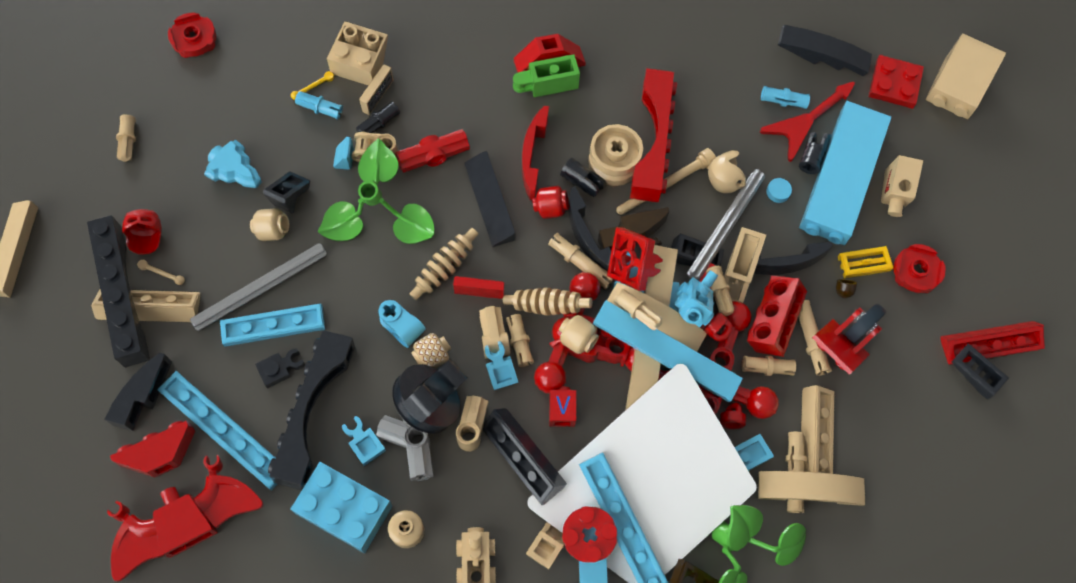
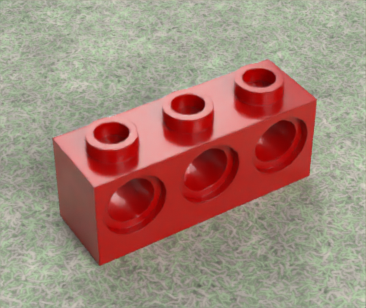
[747,276,807,357]

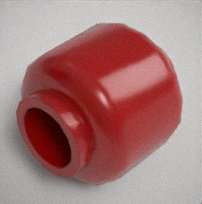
[532,186,569,219]

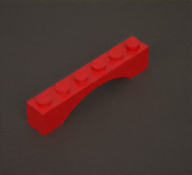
[630,68,677,202]

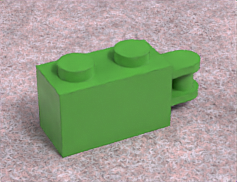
[513,54,580,97]

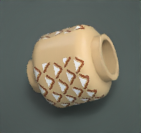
[411,333,451,369]

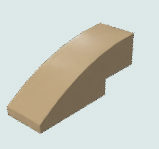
[724,227,766,303]

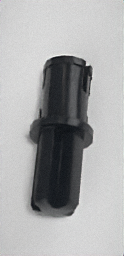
[356,101,400,133]

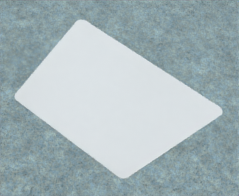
[528,364,756,583]

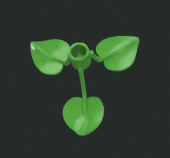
[318,139,435,244]
[712,505,806,583]

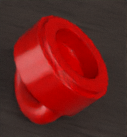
[704,312,732,341]
[720,403,746,429]

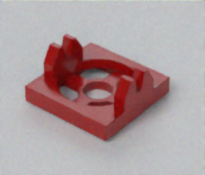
[607,227,663,291]

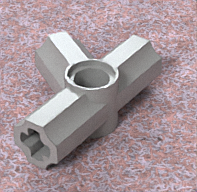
[376,415,434,481]

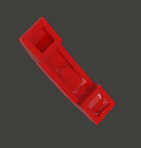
[522,106,549,200]

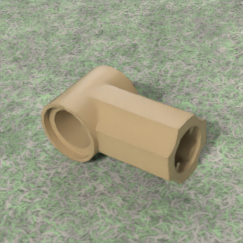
[479,306,510,359]
[456,396,489,452]

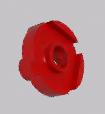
[168,13,216,58]
[893,244,946,293]
[562,506,617,563]

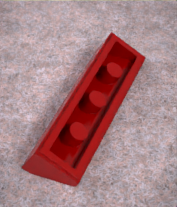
[940,321,1045,364]

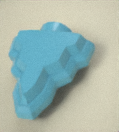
[204,140,262,188]

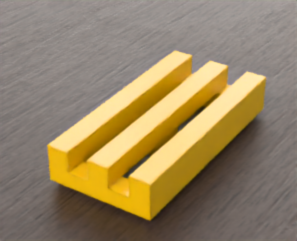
[838,246,893,279]

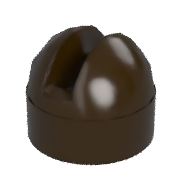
[836,279,857,298]

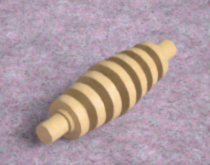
[409,228,479,301]
[503,288,593,315]

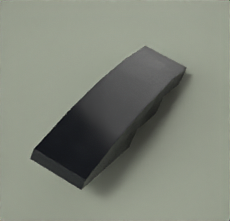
[778,25,872,76]

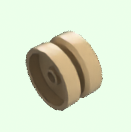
[588,124,643,186]

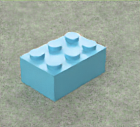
[290,462,393,553]

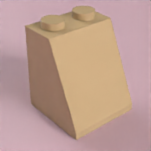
[925,33,1006,119]

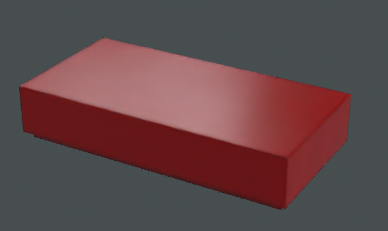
[453,276,505,299]

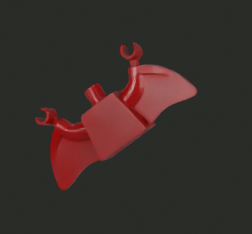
[107,455,263,582]

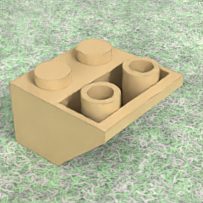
[327,21,388,86]

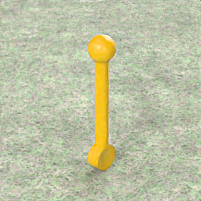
[291,71,334,100]

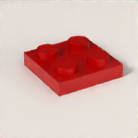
[868,55,924,109]

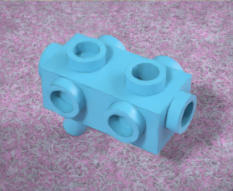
[675,270,718,327]

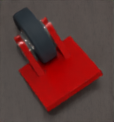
[812,303,886,375]

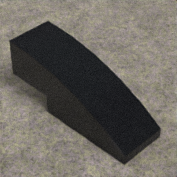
[104,353,172,431]

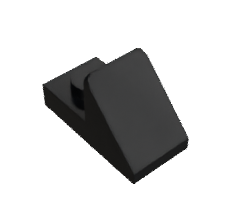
[263,171,311,214]

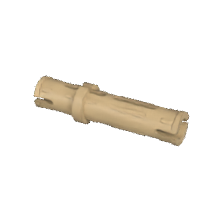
[548,232,614,290]
[798,300,832,376]
[786,431,807,513]

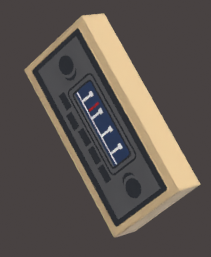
[359,64,393,115]

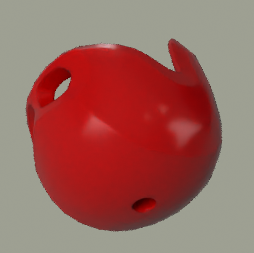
[122,209,162,254]

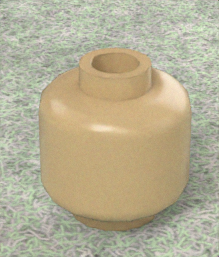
[250,208,289,241]
[559,315,599,354]
[388,510,425,548]

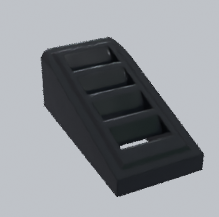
[671,233,724,270]
[951,344,1009,400]

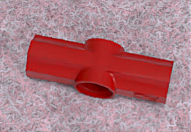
[395,129,470,173]

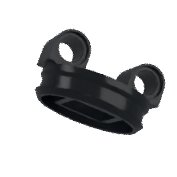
[392,358,468,434]

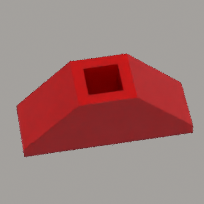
[514,34,586,73]
[110,420,195,478]

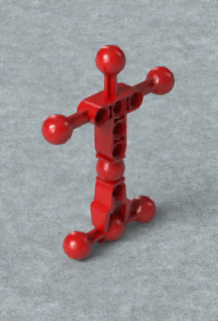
[534,272,779,419]

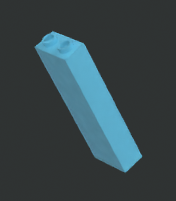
[799,101,891,245]

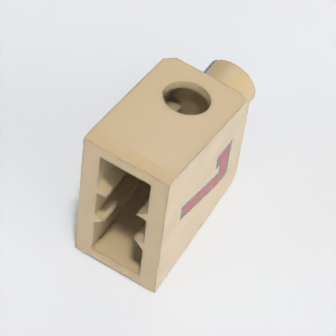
[881,155,923,217]

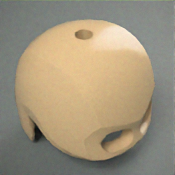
[708,150,746,193]

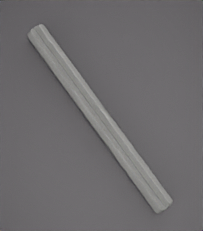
[687,169,765,280]
[190,243,327,331]

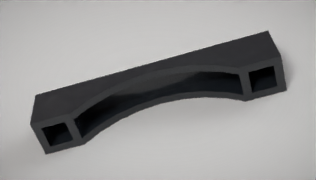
[87,215,150,368]
[268,330,355,490]

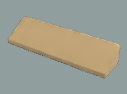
[0,200,38,298]
[91,290,200,322]
[801,385,834,474]

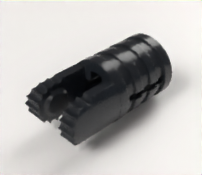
[799,132,832,174]
[560,158,606,197]

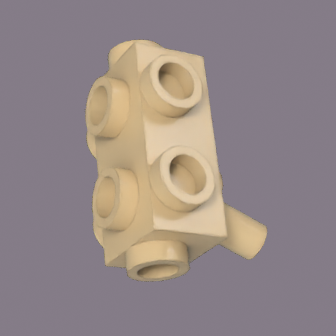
[456,527,496,583]

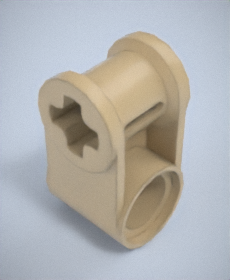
[351,132,399,162]

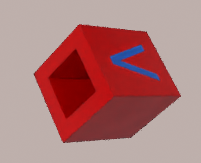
[549,386,576,427]

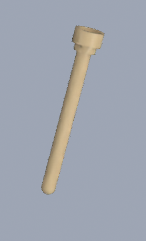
[616,148,716,215]

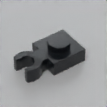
[255,348,305,389]

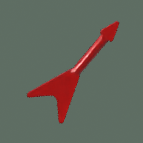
[760,82,855,162]

